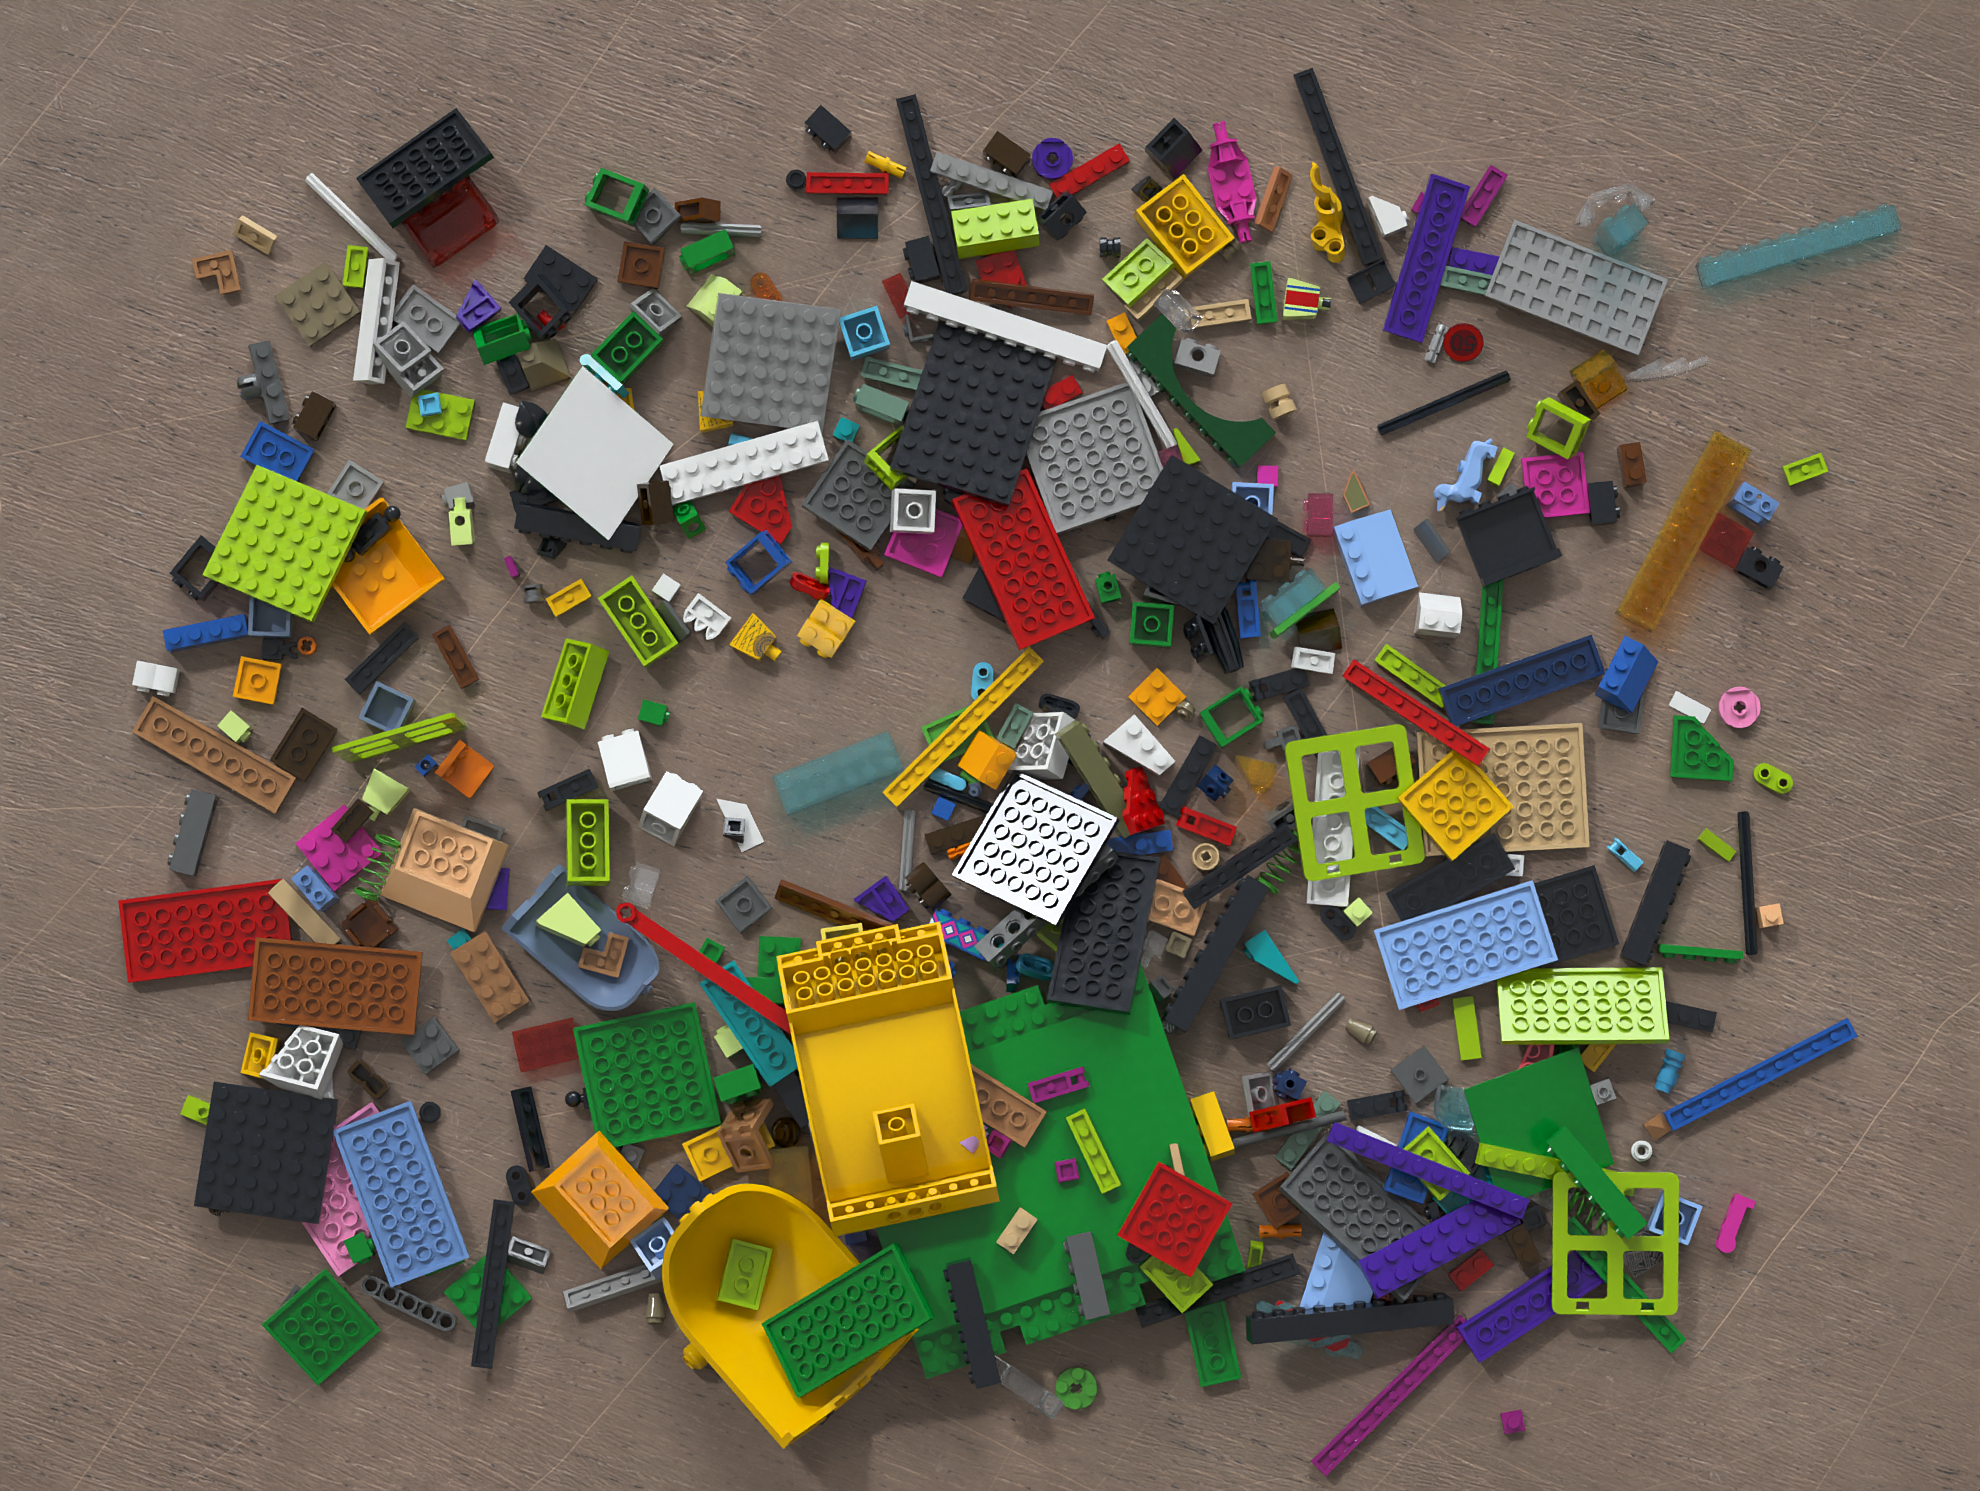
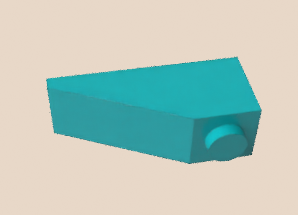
[1243,930,1300,985]

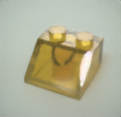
[1569,349,1627,409]
[1233,755,1277,794]

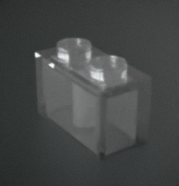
[1153,289,1203,333]
[622,862,662,910]

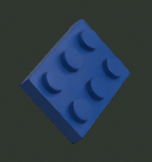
[240,421,315,482]

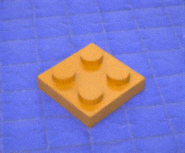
[233,656,282,705]
[1128,668,1186,726]

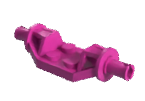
[1207,121,1256,244]

